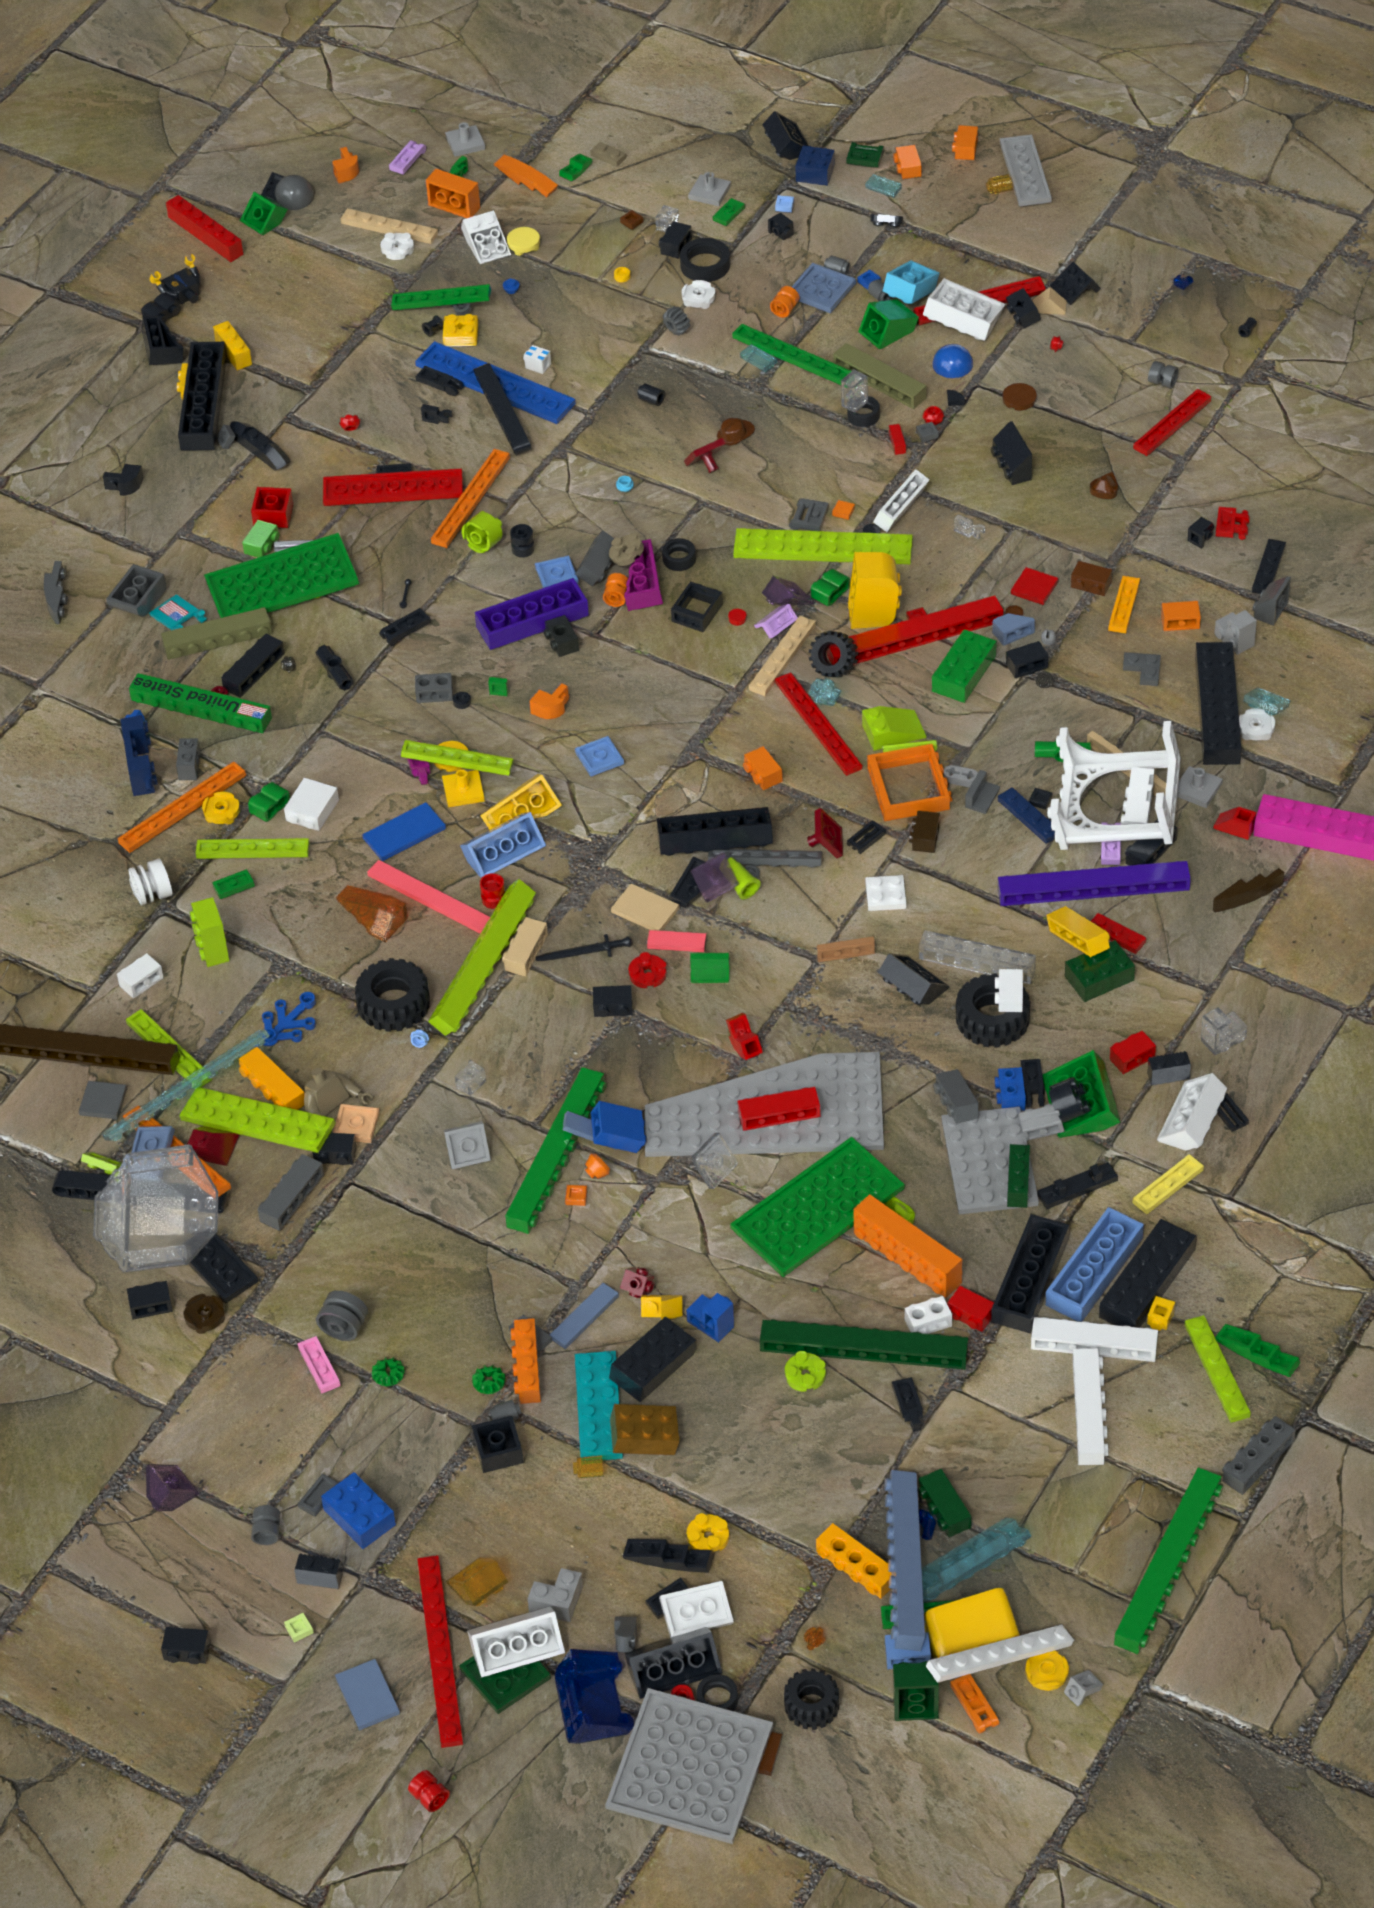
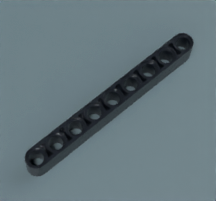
[52,1170,228,1214]

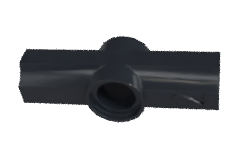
[315,644,354,691]

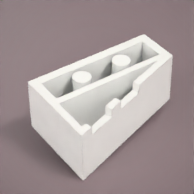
[1121,767,1154,825]

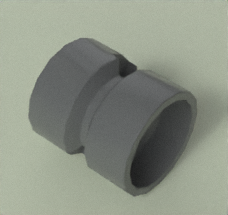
[1148,361,1179,389]
[251,1505,280,1545]

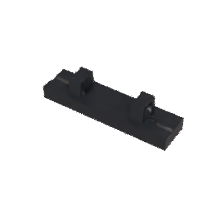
[1037,1162,1118,1210]

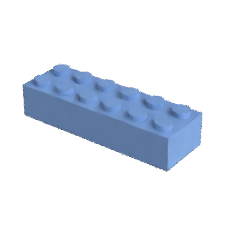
[1046,1207,1144,1322]

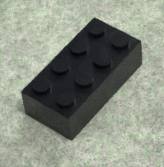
[609,1316,697,1402]

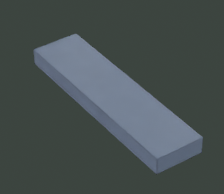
[549,1283,619,1349]

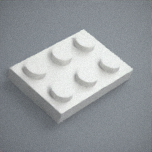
[659,1581,734,1638]

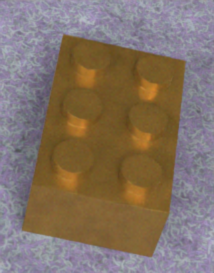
[610,1404,679,1455]

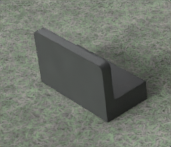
[965,770,1000,814]

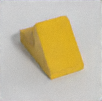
[641,1295,683,1320]

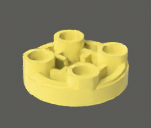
[507,227,540,256]

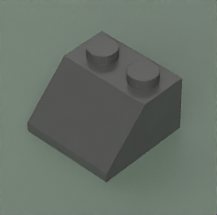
[1252,576,1291,626]

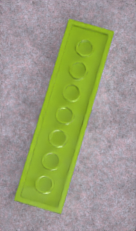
[179,1087,336,1153]

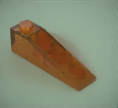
[336,885,408,943]

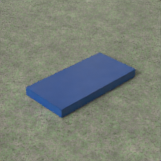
[362,802,446,861]

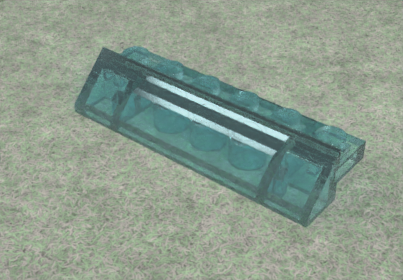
[921,1517,1031,1603]

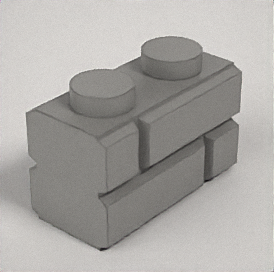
[1019,1104,1064,1141]

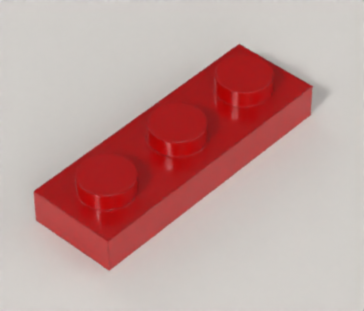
[1091,913,1146,954]

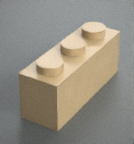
[502,917,548,976]

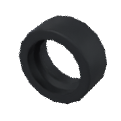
[847,395,880,427]
[662,538,696,571]
[696,1674,738,1711]

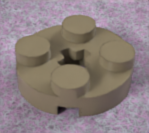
[609,533,644,566]

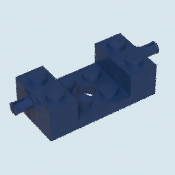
[120,715,158,796]

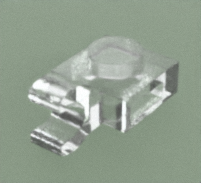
[954,514,986,539]

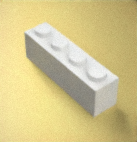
[873,469,930,532]

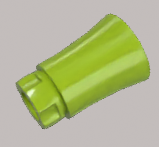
[720,857,761,900]

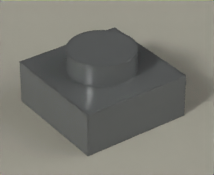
[916,422,939,442]
[216,424,235,449]

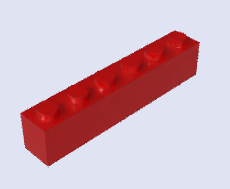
[166,195,244,262]

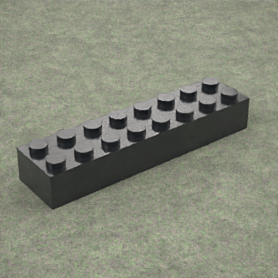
[178,341,227,451]
[1195,642,1241,765]

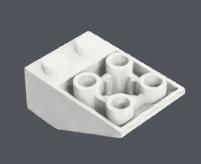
[461,210,511,265]

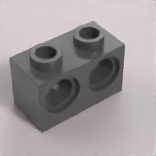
[415,673,453,703]

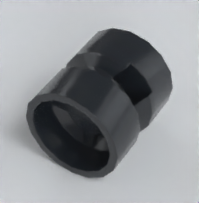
[510,524,535,558]

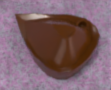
[1090,472,1118,499]

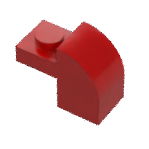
[726,1013,763,1060]

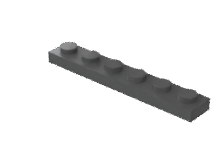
[708,849,822,868]

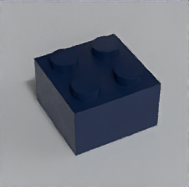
[795,146,835,186]

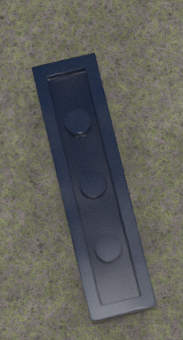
[998,787,1055,844]

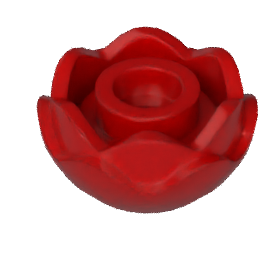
[923,406,944,425]
[339,414,361,431]

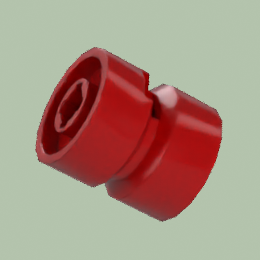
[480,873,505,909]
[408,1770,450,1813]

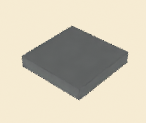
[79,1081,127,1119]

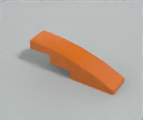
[494,154,558,197]

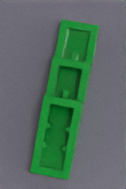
[1215,1324,1300,1377]

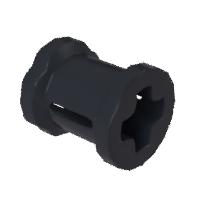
[422,315,444,337]

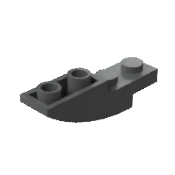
[44,561,67,624]

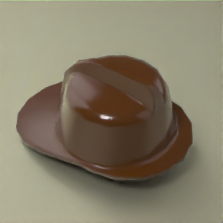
[717,418,755,446]

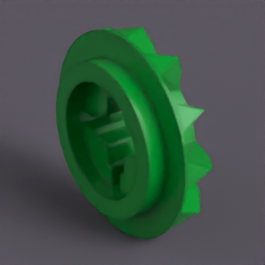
[372,1357,405,1386]
[472,1365,505,1394]

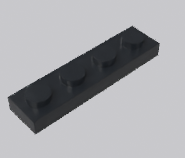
[1252,539,1286,594]

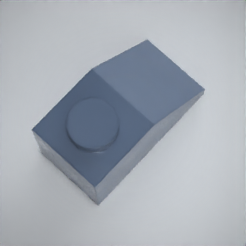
[992,613,1035,646]

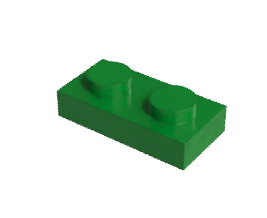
[212,869,255,899]

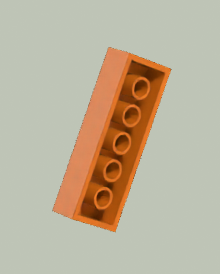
[854,1194,962,1298]

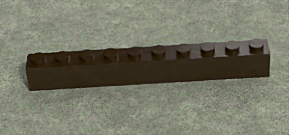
[0,1024,180,1075]

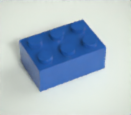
[321,1472,396,1549]

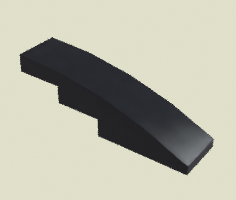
[622,1539,714,1573]

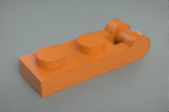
[950,1674,999,1734]

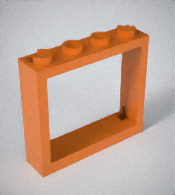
[867,744,952,821]

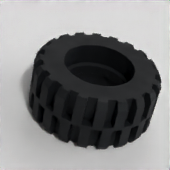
[355,958,430,1032]
[956,973,1030,1048]

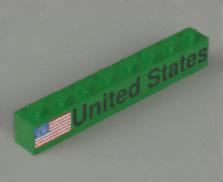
[129,673,272,733]

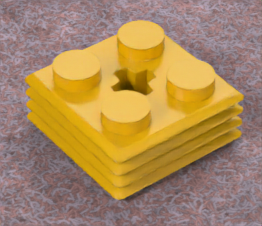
[443,314,478,346]

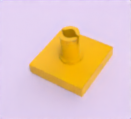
[442,769,485,807]

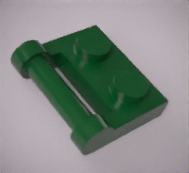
[846,142,884,168]

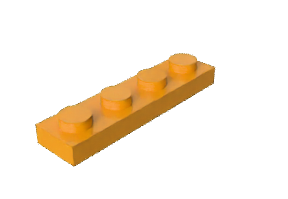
[1108,576,1140,634]

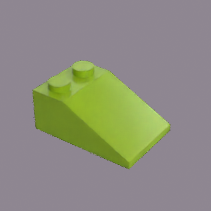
[862,706,926,751]

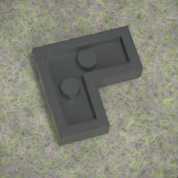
[1123,652,1161,686]

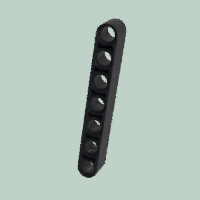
[473,363,532,456]

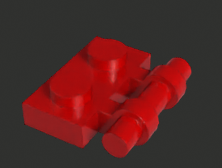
[1215,507,1250,540]

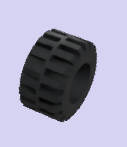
[808,631,858,677]
[784,1668,839,1730]

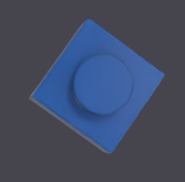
[857,270,881,290]

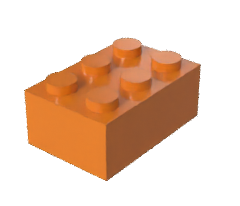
[426,169,480,218]

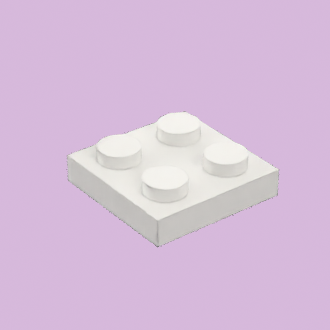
[865,875,906,911]

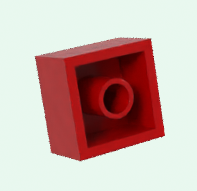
[251,487,294,528]

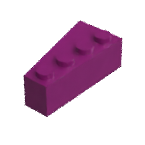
[624,539,663,611]

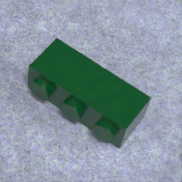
[1007,1144,1030,1208]
[917,1469,972,1538]

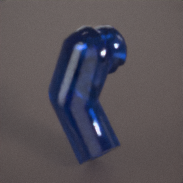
[1173,275,1193,290]
[918,1509,936,1540]

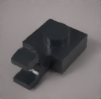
[421,404,453,424]

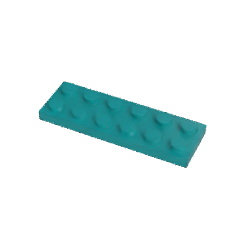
[575,1351,623,1462]

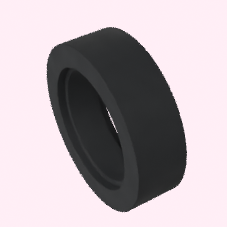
[680,238,730,282]

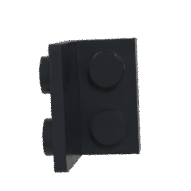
[1050,262,1101,305]

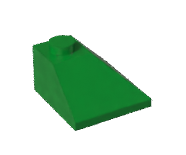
[239,192,288,236]

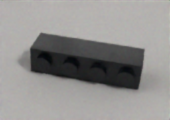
[221,634,285,698]

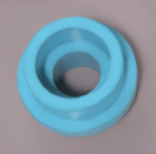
[616,476,634,492]

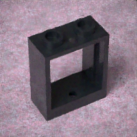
[671,581,723,632]

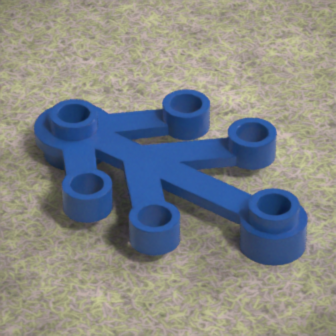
[259,992,316,1046]

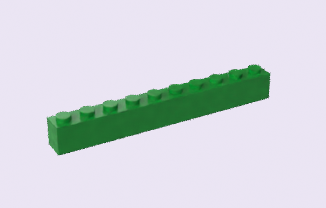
[505,1067,606,1234]
[1114,1467,1223,1654]

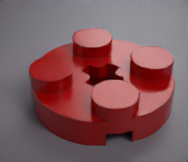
[628,952,667,988]

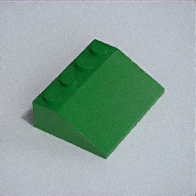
[1042,1050,1120,1138]

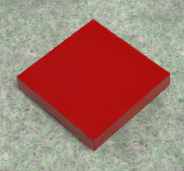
[1011,567,1058,605]

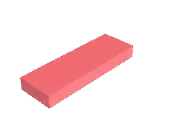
[647,930,706,952]

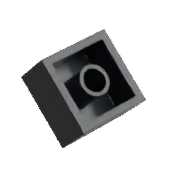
[471,1416,524,1473]

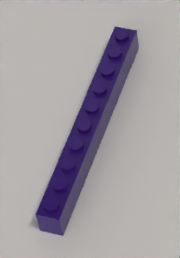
[998,861,1190,906]

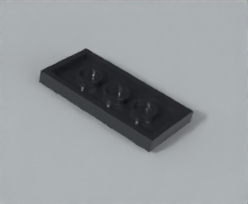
[178,1228,258,1303]

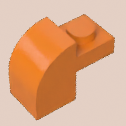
[332,147,359,184]
[530,683,569,719]

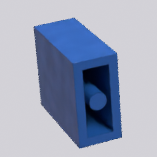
[591,1101,646,1153]

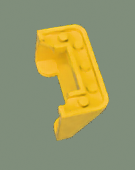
[924,1588,1020,1659]

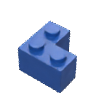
[686,1293,734,1343]

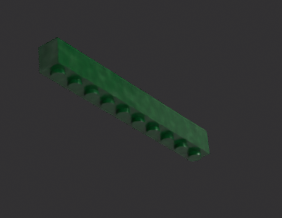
[760,1319,968,1370]

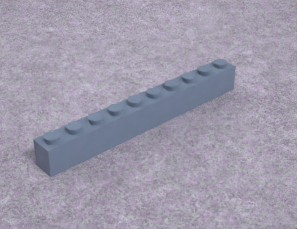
[884,1470,925,1651]

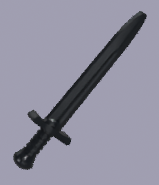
[535,934,632,961]

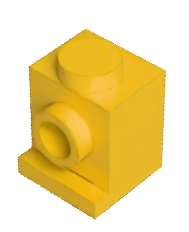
[1147,1296,1175,1331]

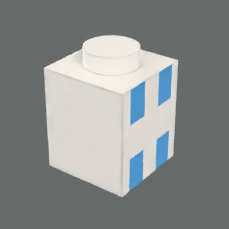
[523,345,551,374]

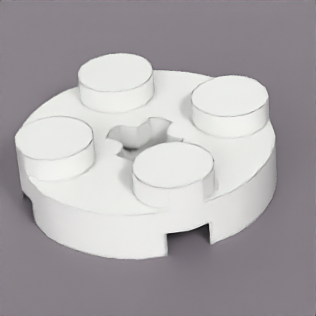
[380,233,414,260]
[682,280,715,309]
[1239,708,1275,740]

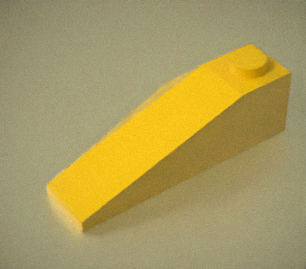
[480,774,562,830]

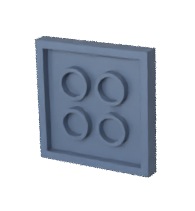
[792,263,856,313]

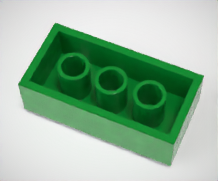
[932,629,997,703]

